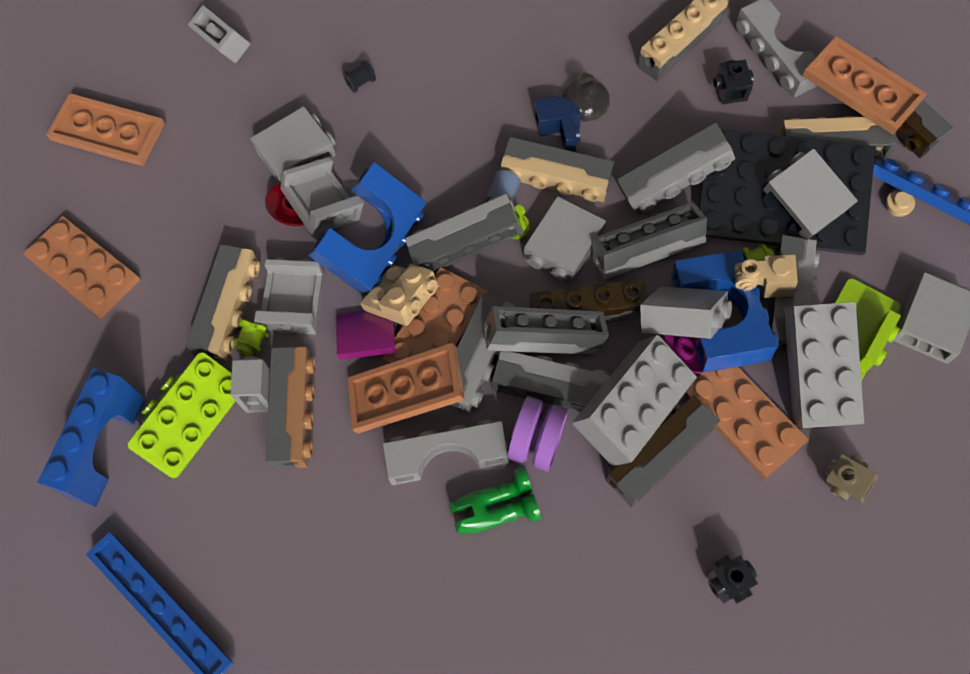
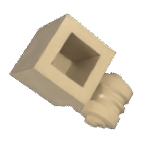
[734,255,798,298]

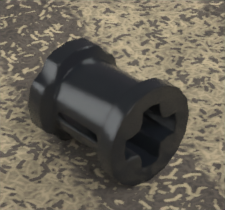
[342,60,376,93]

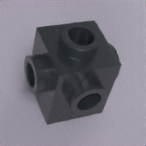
[713,59,754,105]
[706,554,758,604]

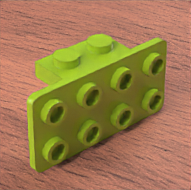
[835,279,901,381]
[127,353,235,478]

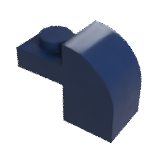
[534,96,582,152]

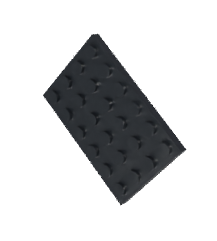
[699,129,876,256]

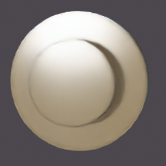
[886,190,915,217]

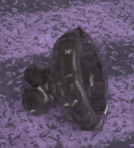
[562,73,610,122]

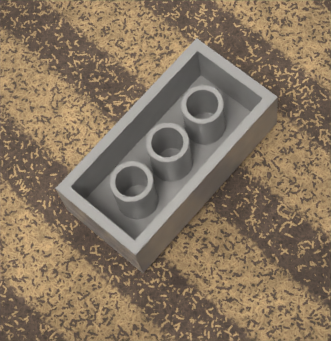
[784,302,864,428]
[572,334,697,466]

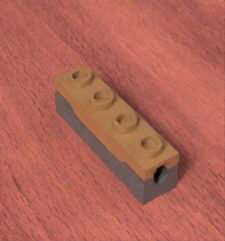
[266,347,316,469]

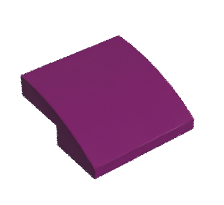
[336,310,396,360]

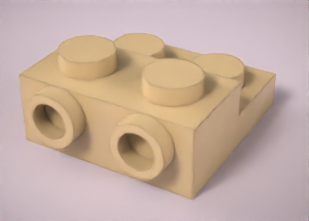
[360,264,439,326]

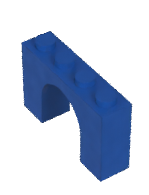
[307,162,427,294]
[671,250,778,373]
[37,368,146,507]

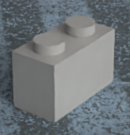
[188,5,250,64]
[230,356,270,413]

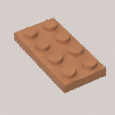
[803,36,927,135]
[46,93,165,166]
[23,216,140,319]
[382,267,489,364]
[347,343,465,434]
[684,367,809,480]

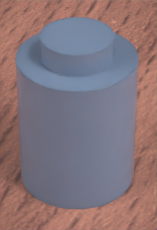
[485,170,521,203]

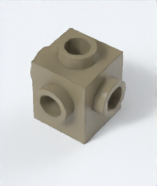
[825,454,878,504]

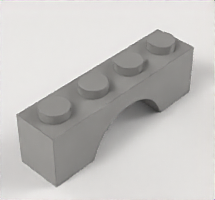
[736,0,817,98]
[383,419,509,485]

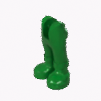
[448,465,542,534]

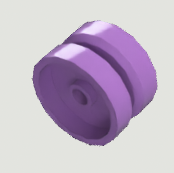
[508,396,568,472]

